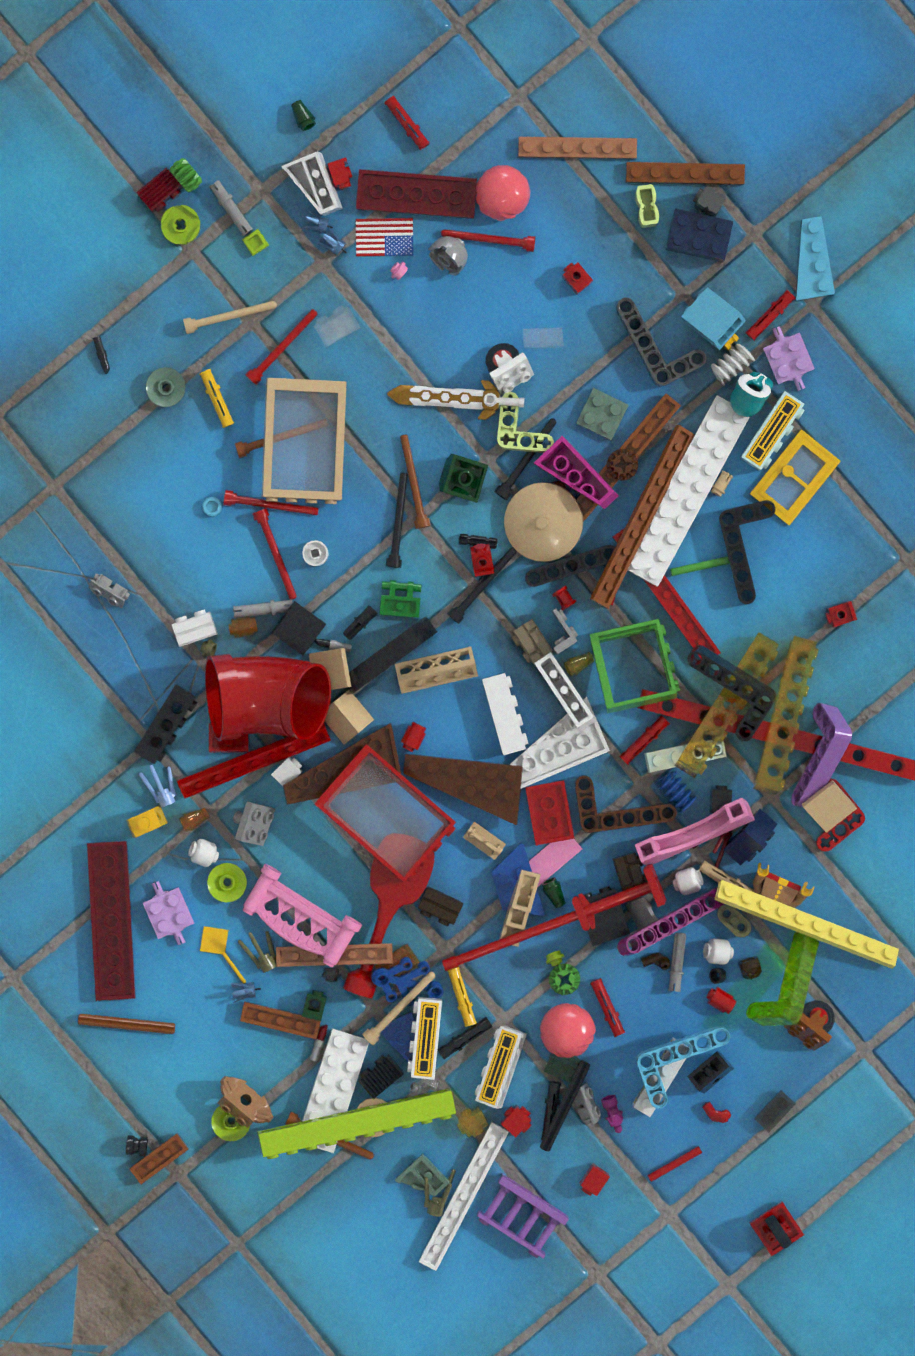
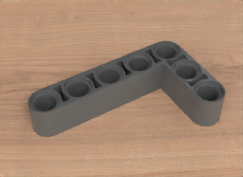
[616,297,707,387]

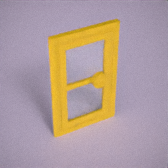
[750,429,841,526]

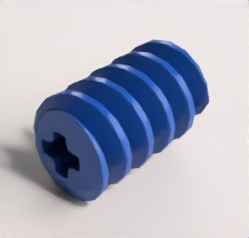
[654,771,697,814]

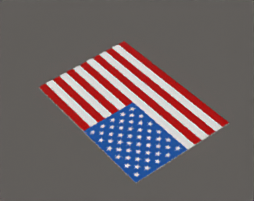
[356,218,413,256]

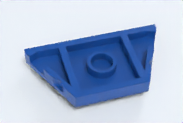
[491,843,545,916]

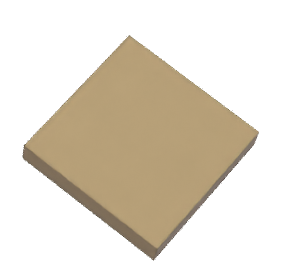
[309,648,351,690]
[802,780,857,833]

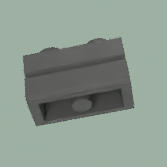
[693,186,726,217]

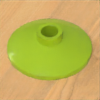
[207,863,247,902]
[211,1106,250,1141]

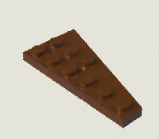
[283,723,401,805]
[403,753,523,825]

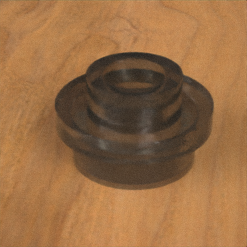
[321,968,341,982]

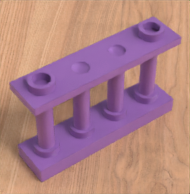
[477,1173,569,1259]

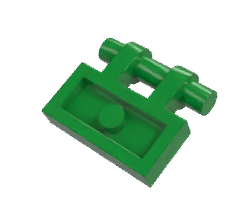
[380,580,422,618]

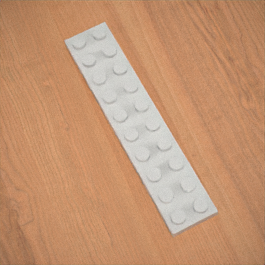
[627,395,750,587]

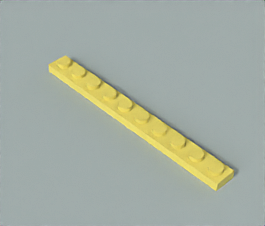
[715,880,899,969]

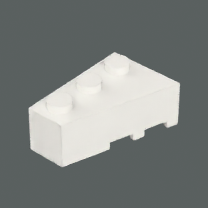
[281,151,343,216]

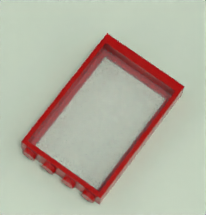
[313,744,456,882]

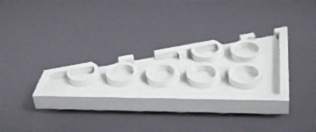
[509,697,610,789]

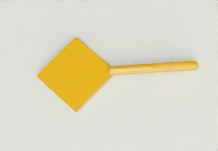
[200,926,246,984]

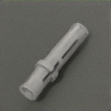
[209,180,253,236]
[233,599,292,618]

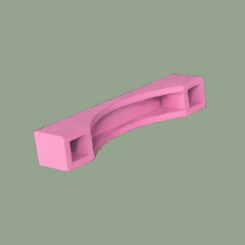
[635,798,755,865]

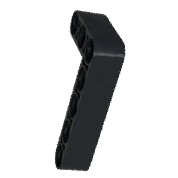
[719,500,776,604]
[347,616,437,694]
[687,645,776,741]

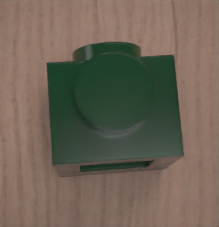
[302,990,327,1021]

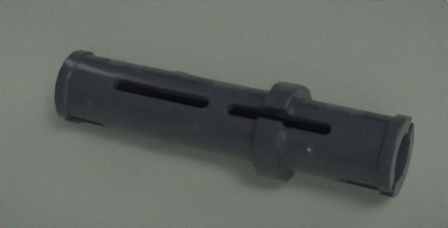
[437,1017,493,1060]
[541,1081,561,1140]

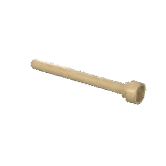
[183,301,277,334]
[362,972,435,1045]

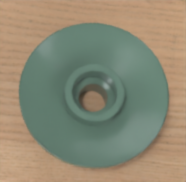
[146,367,185,407]

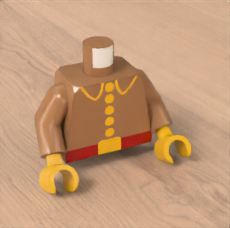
[753,863,815,908]

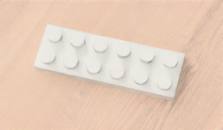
[302,1028,369,1153]

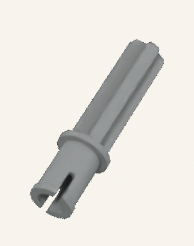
[668,933,686,992]

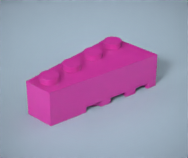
[534,436,619,509]

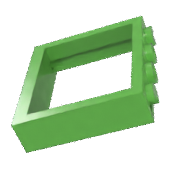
[590,619,680,714]

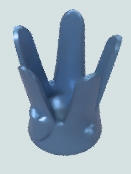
[302,210,333,233]
[317,227,347,255]
[231,982,261,1003]

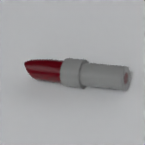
[310,1025,328,1062]

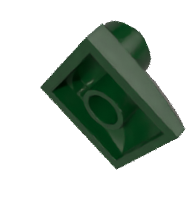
[439,454,488,503]

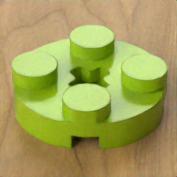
[161,205,201,245]

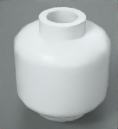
[188,839,219,867]
[673,867,703,895]
[703,938,734,965]

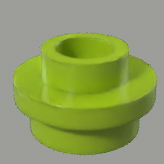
[546,950,565,967]

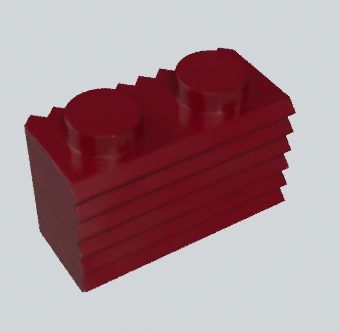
[136,167,183,213]

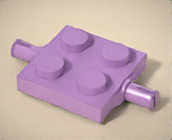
[763,326,815,391]
[143,881,194,945]

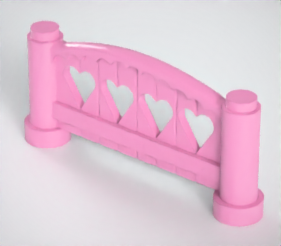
[242,864,362,968]

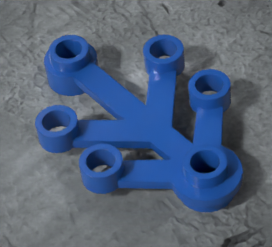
[371,957,443,1006]

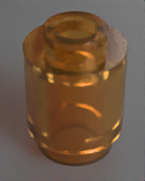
[228,616,258,639]

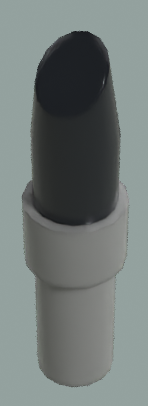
[315,639,352,652]

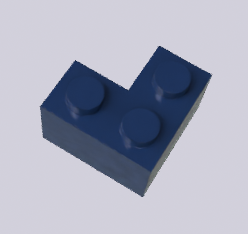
[723,809,777,866]

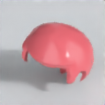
[476,165,530,221]
[540,1003,596,1058]

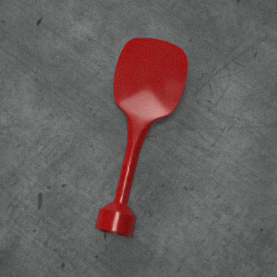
[343,833,435,998]

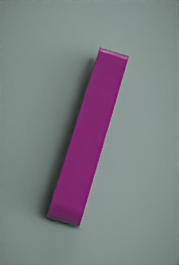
[617,887,724,956]

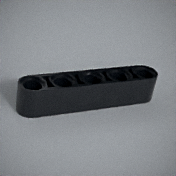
[525,545,615,587]

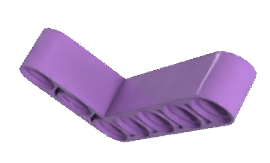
[791,703,852,807]

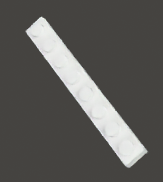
[419,1121,509,1271]

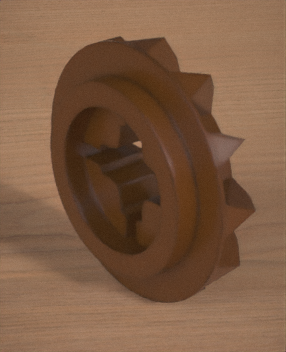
[607,449,638,481]

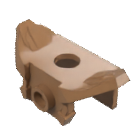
[217,1076,273,1128]

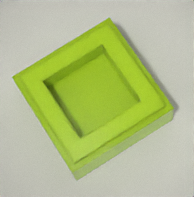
[242,229,269,256]

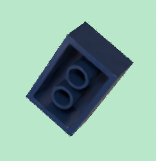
[666,208,733,262]

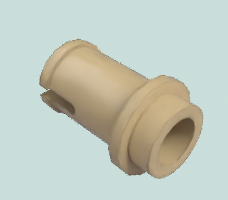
[711,471,733,497]

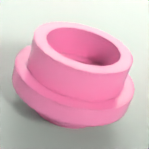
[390,261,408,280]

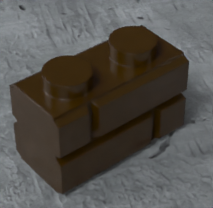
[612,851,648,891]
[418,886,464,926]

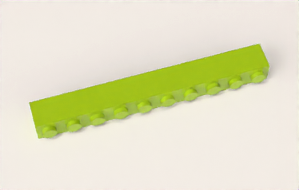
[257,1088,456,1159]

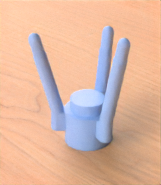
[139,765,177,807]

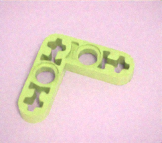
[497,392,554,453]

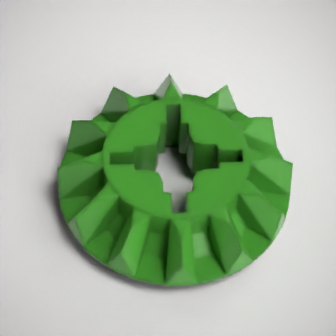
[549,964,580,995]

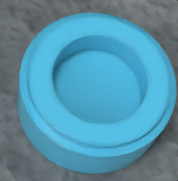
[202,497,222,517]

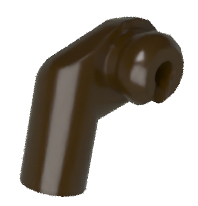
[640,952,670,970]

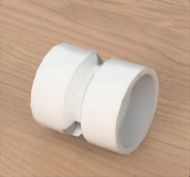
[302,540,329,567]

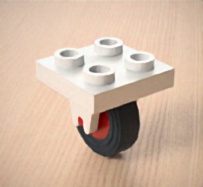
[486,343,534,395]

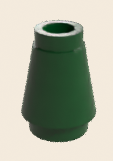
[291,100,316,131]
[542,877,566,908]

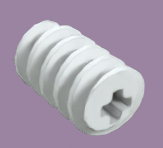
[711,344,755,386]

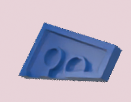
[380,1011,437,1065]

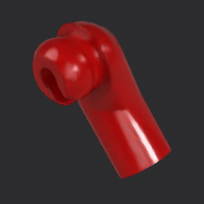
[702,1101,731,1123]

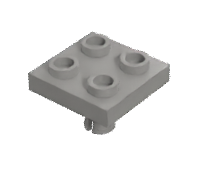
[233,801,275,846]

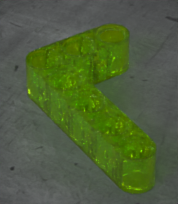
[746,932,819,1026]

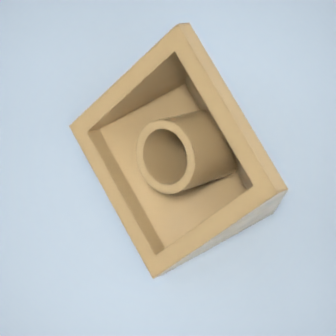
[325,690,374,744]

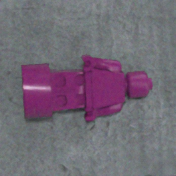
[601,1095,623,1133]

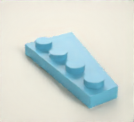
[795,216,835,301]

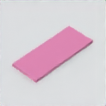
[529,839,582,886]

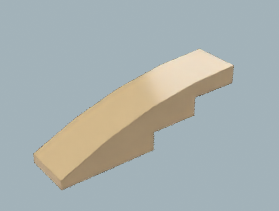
[499,869,541,947]

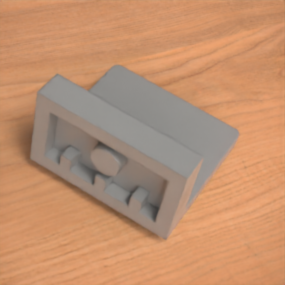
[552,608,578,654]
[625,896,663,948]

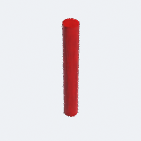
[648,1146,702,1182]

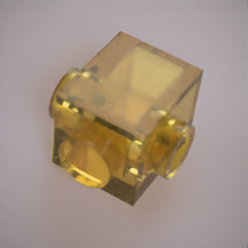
[457,1106,489,1137]

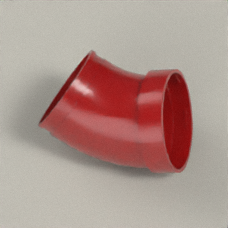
[205,654,331,741]

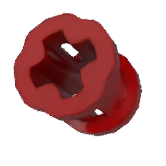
[552,586,577,611]

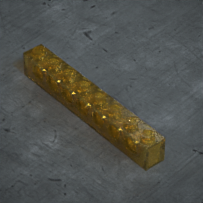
[674,632,779,778]
[753,636,819,795]

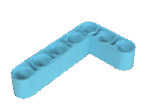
[636,1026,730,1109]

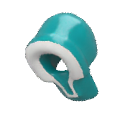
[730,372,773,417]

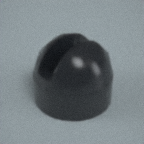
[709,968,726,984]

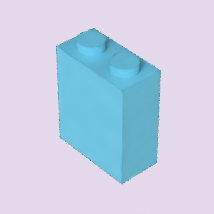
[681,287,746,350]

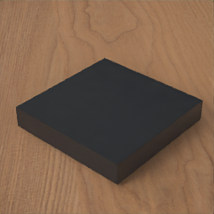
[271,601,326,655]

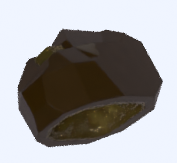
[738,956,762,980]

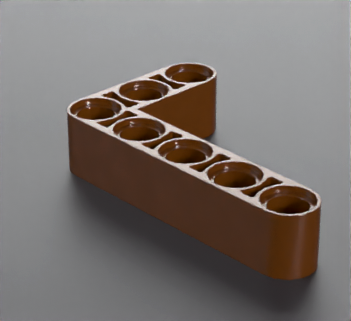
[575,775,677,833]

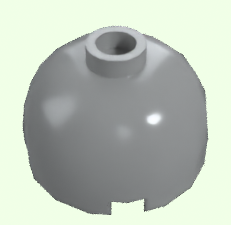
[428,236,468,276]

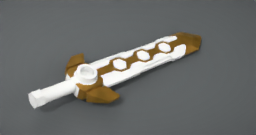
[387,380,525,420]

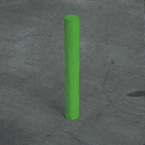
[670,556,730,576]

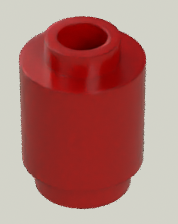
[401,722,427,752]
[706,987,737,1014]

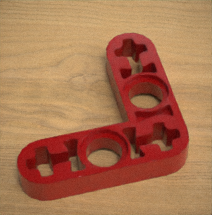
[816,778,865,852]

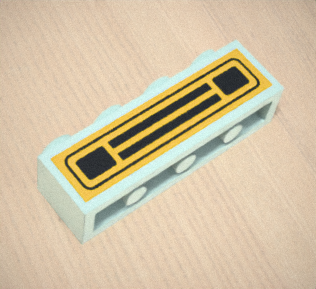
[740,391,805,471]

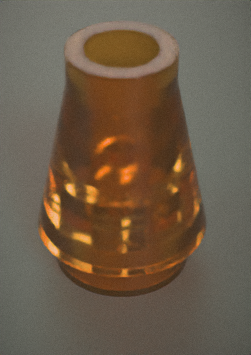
[179,807,210,832]

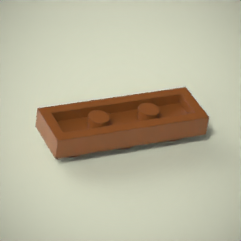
[129,1133,189,1184]

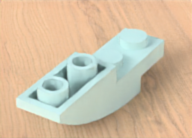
[644,737,727,773]

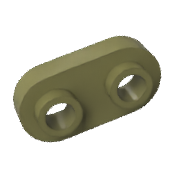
[717,904,751,938]

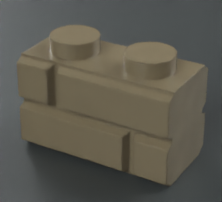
[511,619,554,665]

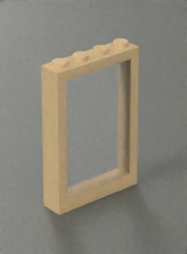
[261,378,346,504]

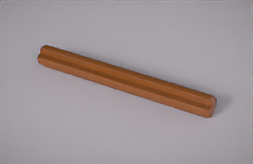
[78,1014,175,1034]

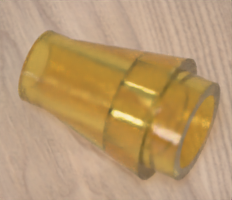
[564,652,594,676]

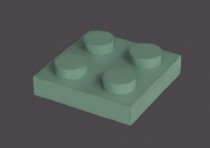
[576,388,629,441]

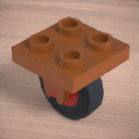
[784,1000,835,1051]

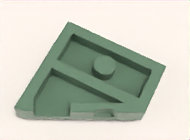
[395,1153,450,1196]

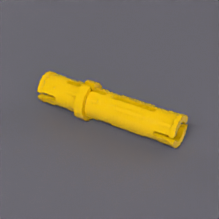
[199,369,234,428]
[447,967,477,1027]

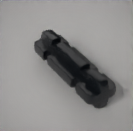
[459,534,498,549]

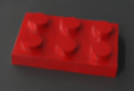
[525,780,575,845]

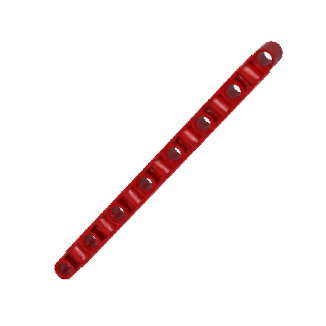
[637,689,915,781]

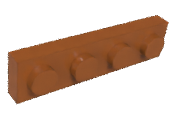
[240,1001,321,1039]

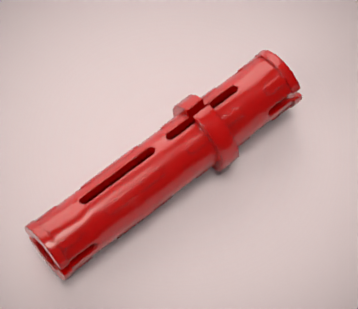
[384,96,430,150]
[745,290,796,341]
[619,715,670,765]
[590,978,625,1037]

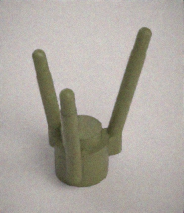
[238,931,276,973]
[424,1169,456,1217]

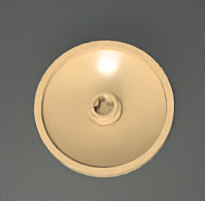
[504,482,583,562]

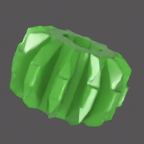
[170,158,202,192]

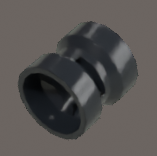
[126,1135,148,1157]

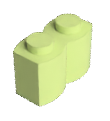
[635,184,659,228]

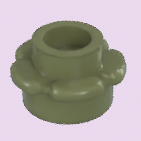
[200,639,217,658]

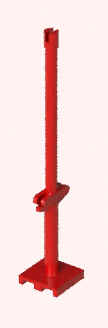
[442,864,667,971]

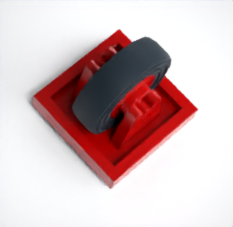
[749,1201,804,1256]

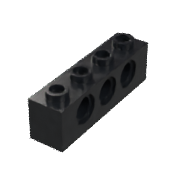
[134,684,198,764]

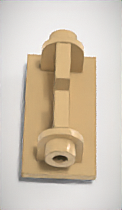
[463,821,506,860]

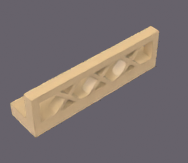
[395,647,478,694]

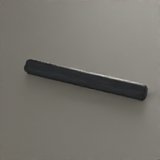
[540,1060,590,1152]

